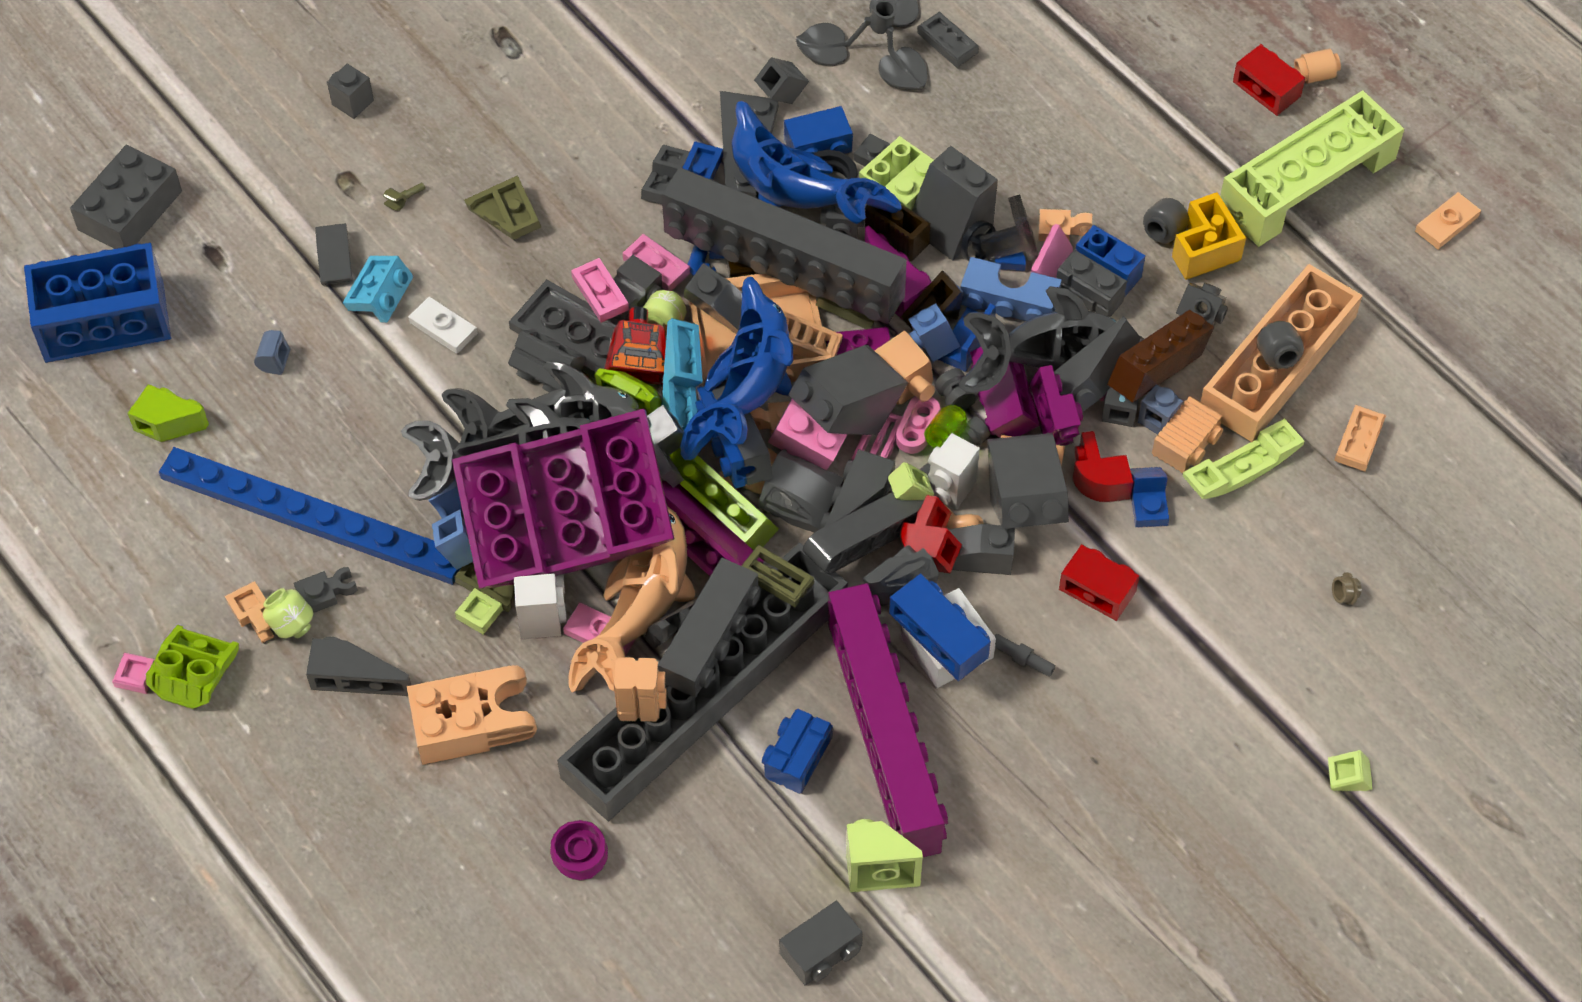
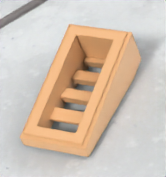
[783,312,843,358]

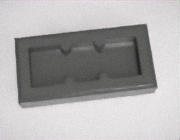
[917,11,979,68]

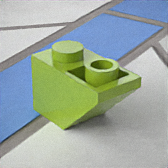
[128,384,209,442]

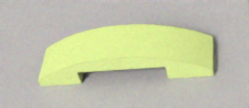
[1182,418,1305,499]

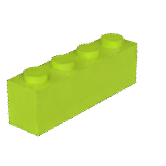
[669,447,779,550]

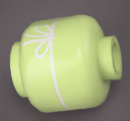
[643,290,687,337]
[263,588,313,639]

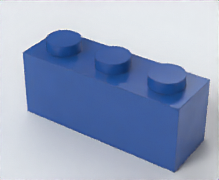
[889,573,991,682]

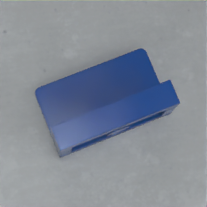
[938,303,996,372]

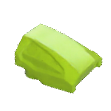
[595,368,662,416]
[146,625,239,709]

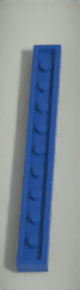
[158,447,461,585]

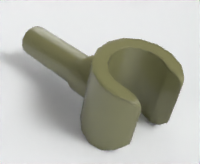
[383,182,425,211]

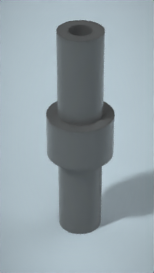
[995,634,1056,677]

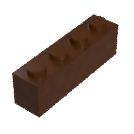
[1107,309,1214,403]

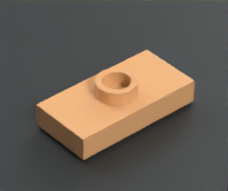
[1415,192,1481,250]
[1334,405,1386,471]

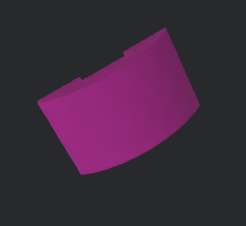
[452,409,675,589]

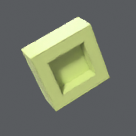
[455,588,503,635]

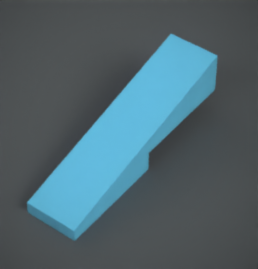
[661,318,703,430]

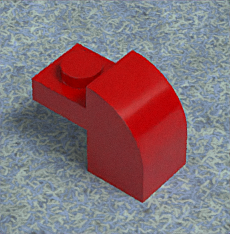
[1072,431,1133,502]
[901,495,962,574]

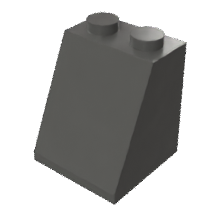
[912,146,998,261]
[788,345,908,435]
[987,433,1069,529]

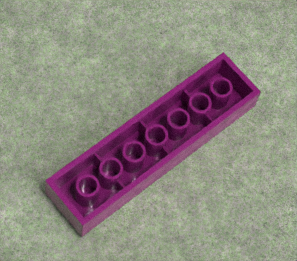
[828,583,948,858]

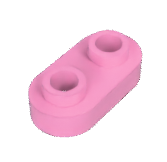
[896,396,940,454]

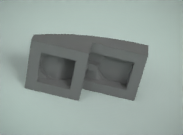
[641,144,690,204]
[315,223,353,285]

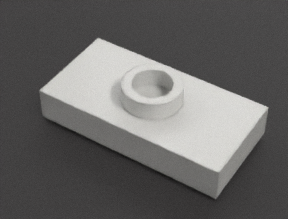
[408,297,478,354]

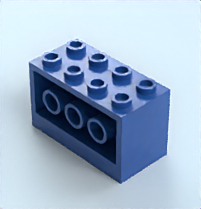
[24,242,171,363]

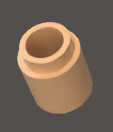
[1294,48,1341,84]

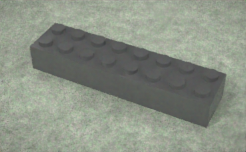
[662,167,907,324]

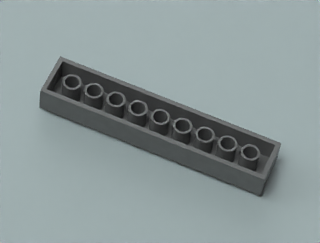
[557,542,848,822]

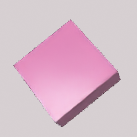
[112,653,155,694]

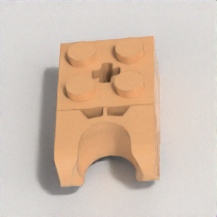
[407,665,537,765]

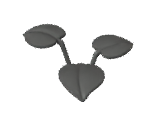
[796,0,927,89]

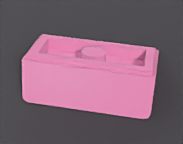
[1031,224,1073,278]

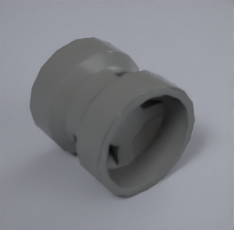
[934,368,978,413]

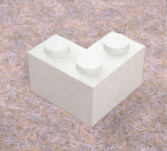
[514,574,567,639]

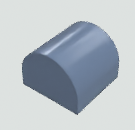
[254,330,290,375]

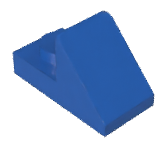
[1130,467,1169,528]

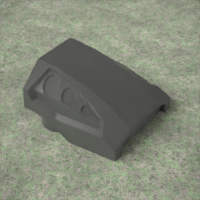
[759,449,844,533]
[863,545,939,606]

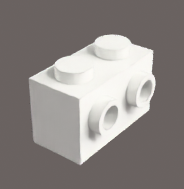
[927,433,980,510]

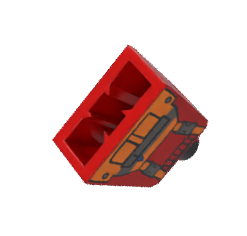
[604,307,666,385]

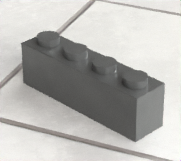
[658,558,761,698]

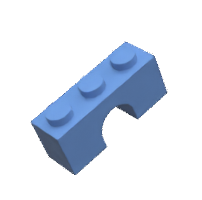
[960,257,1062,321]
[428,479,473,570]

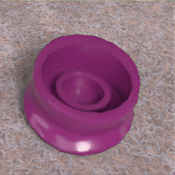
[550,820,608,880]

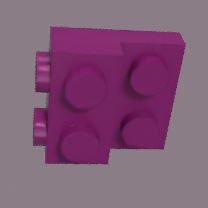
[1029,365,1083,446]

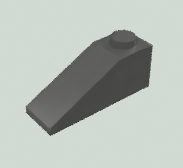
[684,263,742,334]
[1054,316,1141,412]
[949,524,1015,575]
[306,637,411,696]

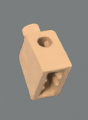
[874,330,935,405]

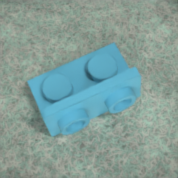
[343,256,413,323]

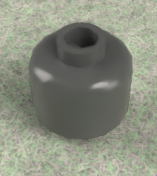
[1143,198,1189,243]
[1257,321,1304,369]

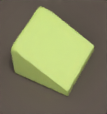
[888,462,934,500]
[1328,750,1373,791]

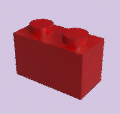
[1233,44,1305,116]
[1059,544,1140,621]

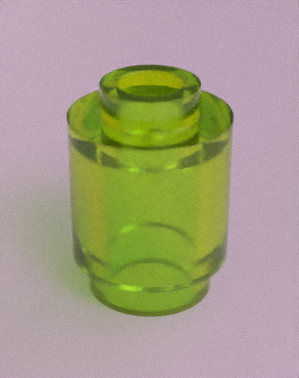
[924,405,967,448]

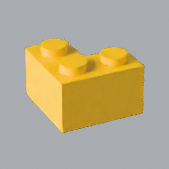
[1172,192,1246,280]

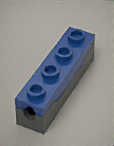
[695,380,773,489]

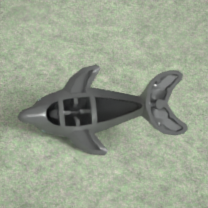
[959,286,1144,395]
[441,361,640,444]
[401,398,593,501]

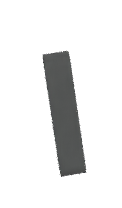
[803,492,924,574]

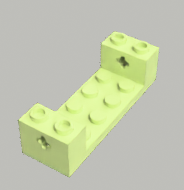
[1220,90,1404,247]

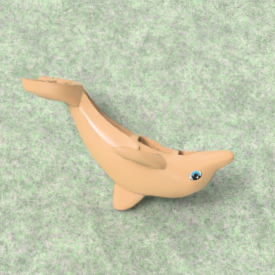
[569,507,695,692]

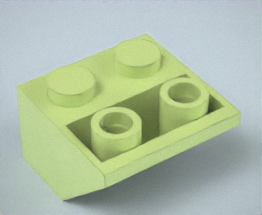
[859,136,934,210]

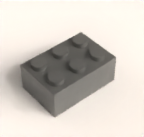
[70,144,182,249]

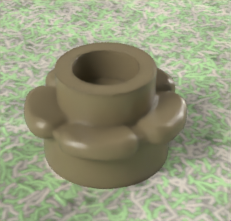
[1332,572,1362,605]

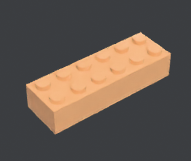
[1201,264,1362,442]

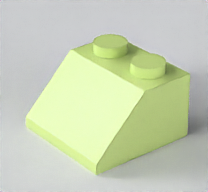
[846,819,923,892]

